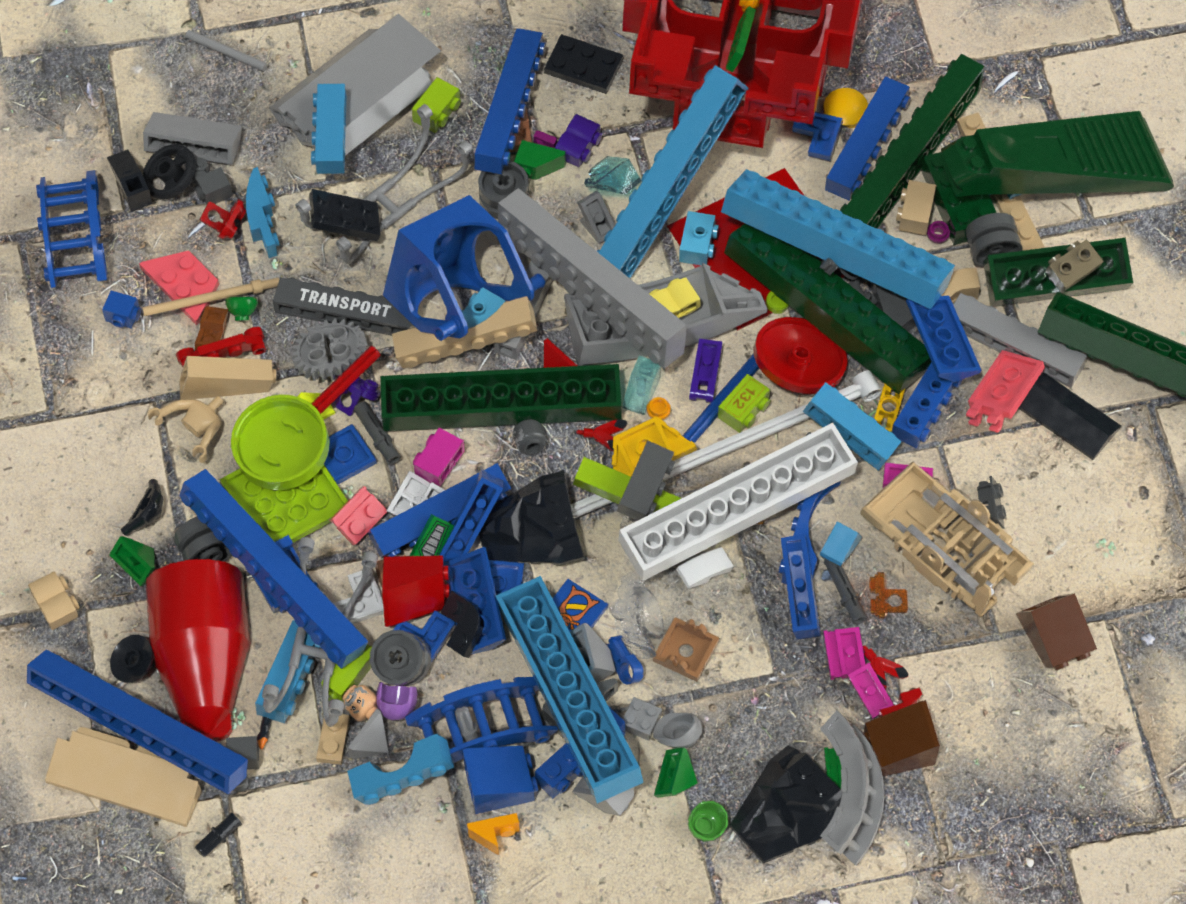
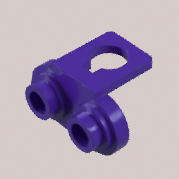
[332,375,380,416]

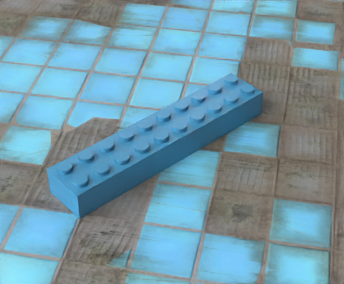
[597,65,749,279]
[721,169,955,309]
[496,576,644,804]

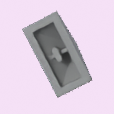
[348,709,389,759]

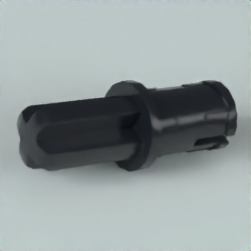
[195,813,242,857]

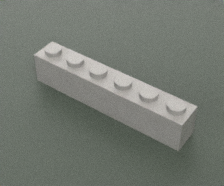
[953,293,1087,388]

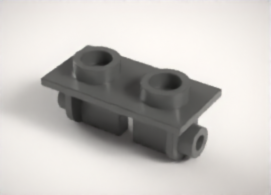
[977,476,1007,529]

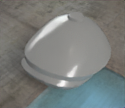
[653,713,702,748]

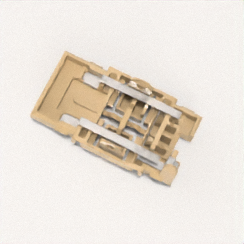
[860,462,1034,617]

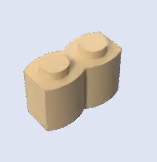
[28,571,80,630]

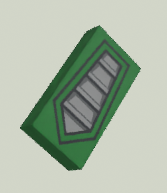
[410,514,454,556]

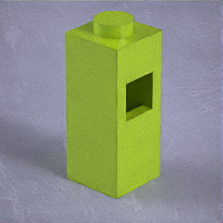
[321,644,372,703]

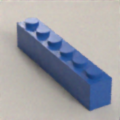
[825,76,911,201]
[367,463,511,558]

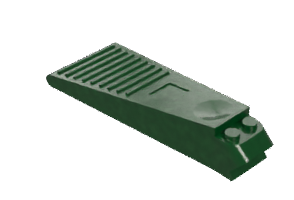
[940,111,1174,197]

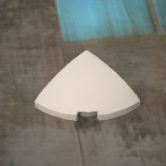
[386,471,445,516]

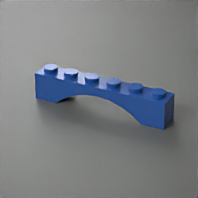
[778,481,841,584]

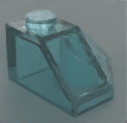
[584,156,642,195]

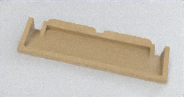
[45,727,202,827]

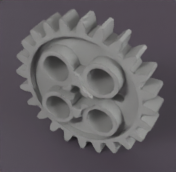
[291,318,368,382]

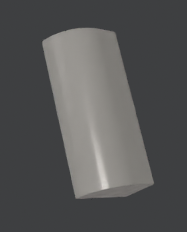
[143,112,242,165]

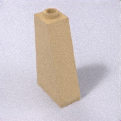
[179,356,276,400]

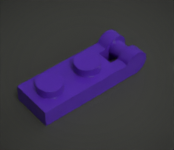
[689,338,722,403]

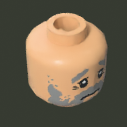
[342,685,378,722]

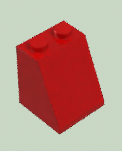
[382,555,450,627]

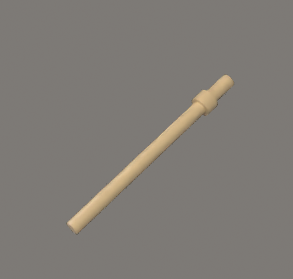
[142,277,279,316]

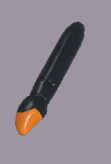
[257,716,272,749]

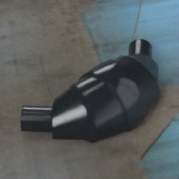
[121,479,164,536]

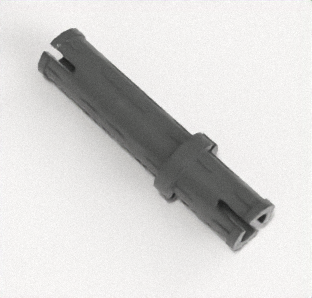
[353,401,401,465]
[824,559,867,625]

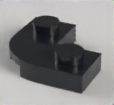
[441,591,483,658]

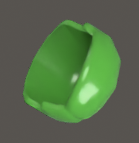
[687,801,728,842]

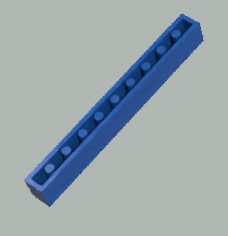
[179,469,368,669]
[27,649,248,794]

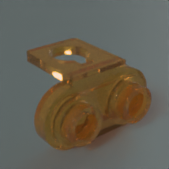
[869,572,908,619]

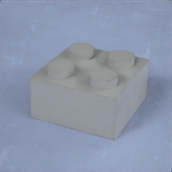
[623,697,662,741]

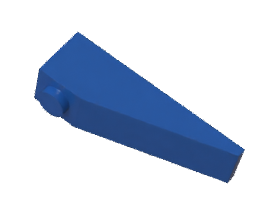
[439,470,503,563]
[781,534,821,640]

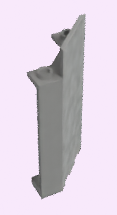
[269,14,441,156]

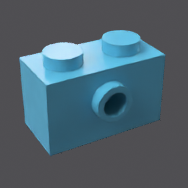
[679,211,719,266]
[461,287,506,329]

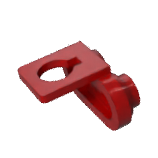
[199,199,246,240]

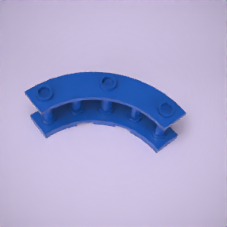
[36,170,108,288]
[405,677,558,764]

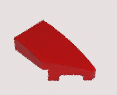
[878,687,922,718]

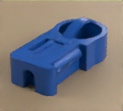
[606,635,644,685]

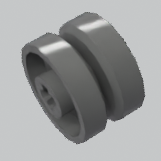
[478,161,529,219]
[965,213,1023,267]
[173,516,232,562]
[370,630,431,686]

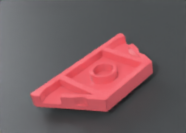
[139,250,219,326]

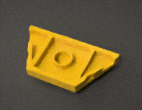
[612,416,697,476]

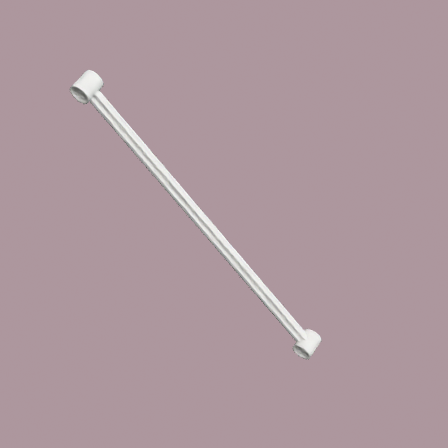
[571,370,882,519]

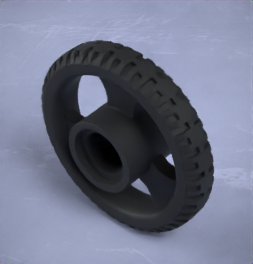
[142,144,196,200]

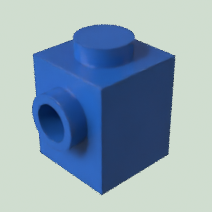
[102,290,141,329]

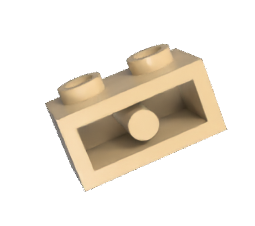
[896,180,936,235]

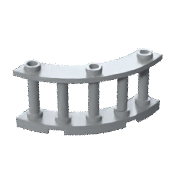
[820,710,884,866]

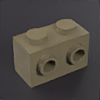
[1045,239,1104,293]

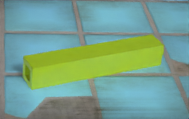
[573,457,682,513]

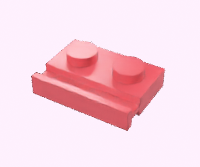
[329,486,387,545]

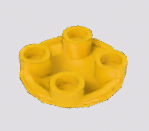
[823,88,868,128]

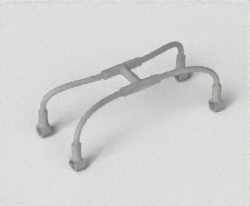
[295,104,473,264]
[262,537,378,727]

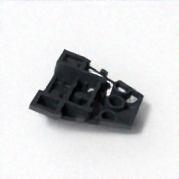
[479,470,585,565]
[730,745,842,863]

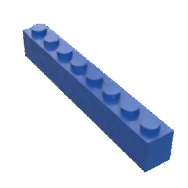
[474,28,546,174]

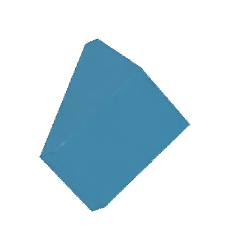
[820,522,862,566]

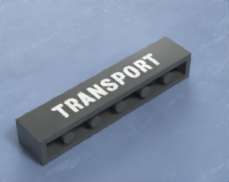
[273,277,414,336]

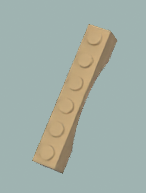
[392,296,537,368]

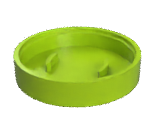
[231,395,330,490]

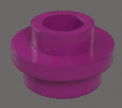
[927,221,950,243]

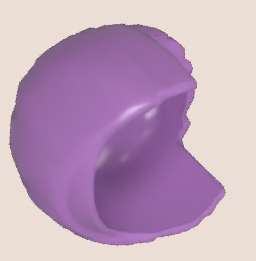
[376,682,417,721]

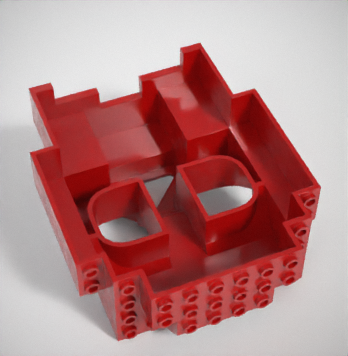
[622,0,862,148]

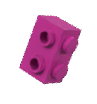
[413,428,465,487]

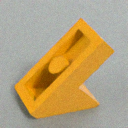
[467,813,520,855]

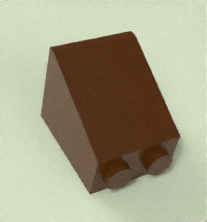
[1016,593,1097,670]
[862,700,940,776]

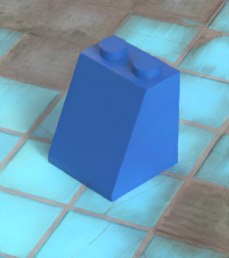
[463,746,538,814]

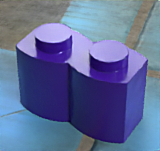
[555,114,602,167]

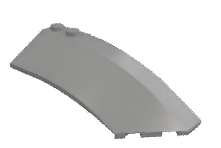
[564,263,767,365]

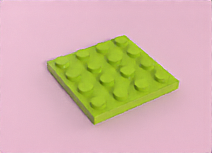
[219,465,348,543]

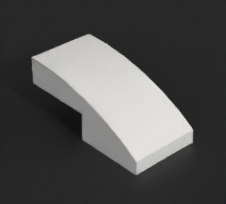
[676,547,734,589]

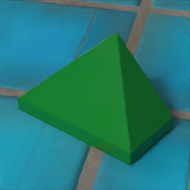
[109,536,155,586]
[654,748,698,798]

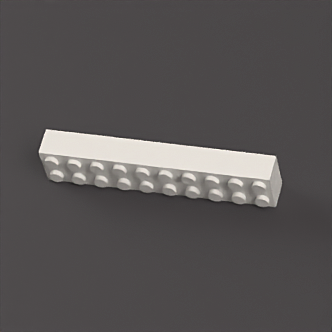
[618,423,858,581]

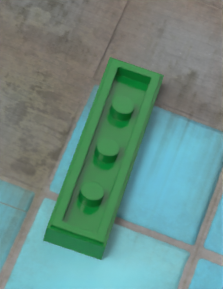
[726,6,756,72]

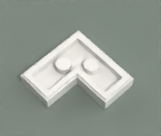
[333,571,384,624]

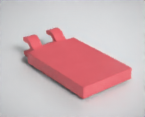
[966,350,1045,433]

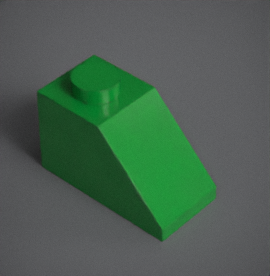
[514,140,566,180]

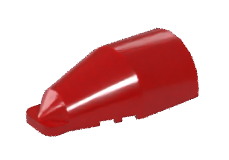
[145,559,250,742]

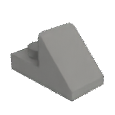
[577,191,615,243]

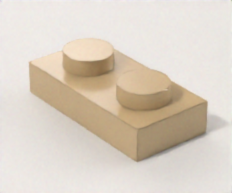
[316,714,350,765]

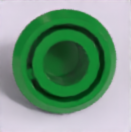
[225,297,258,321]

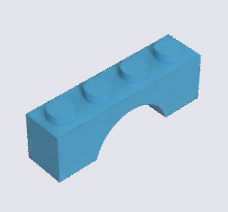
[347,734,454,805]

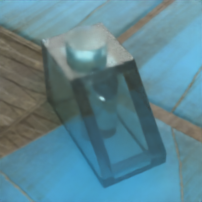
[622,355,661,415]

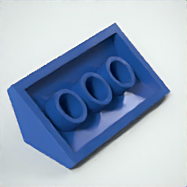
[906,295,982,382]
[444,547,506,655]

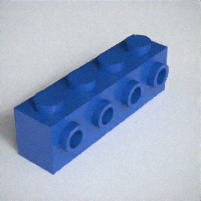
[892,362,963,449]
[535,706,625,799]

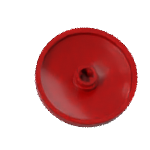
[753,317,847,394]

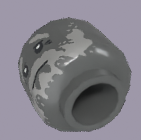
[513,419,546,455]

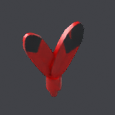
[576,419,627,452]
[862,645,908,690]

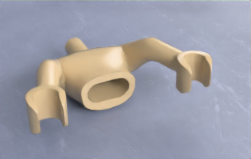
[148,396,224,463]

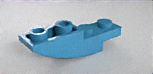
[246,167,280,258]

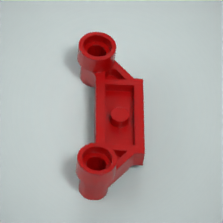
[176,327,266,367]

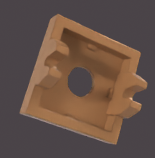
[653,617,719,682]

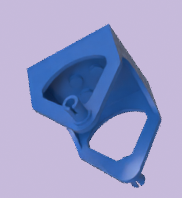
[383,195,545,341]

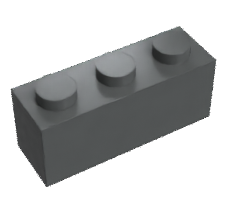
[617,440,675,520]

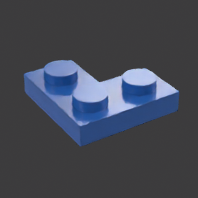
[792,112,843,161]
[393,611,456,663]

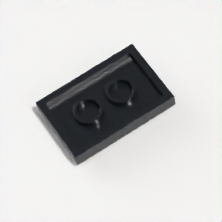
[544,34,623,94]
[309,189,381,242]

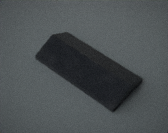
[1018,373,1121,460]

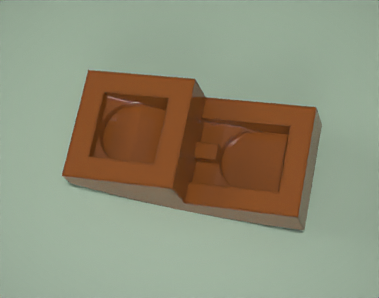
[194,306,229,350]

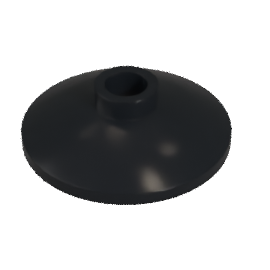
[110,635,154,683]

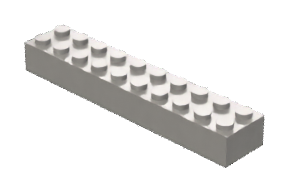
[498,188,687,369]

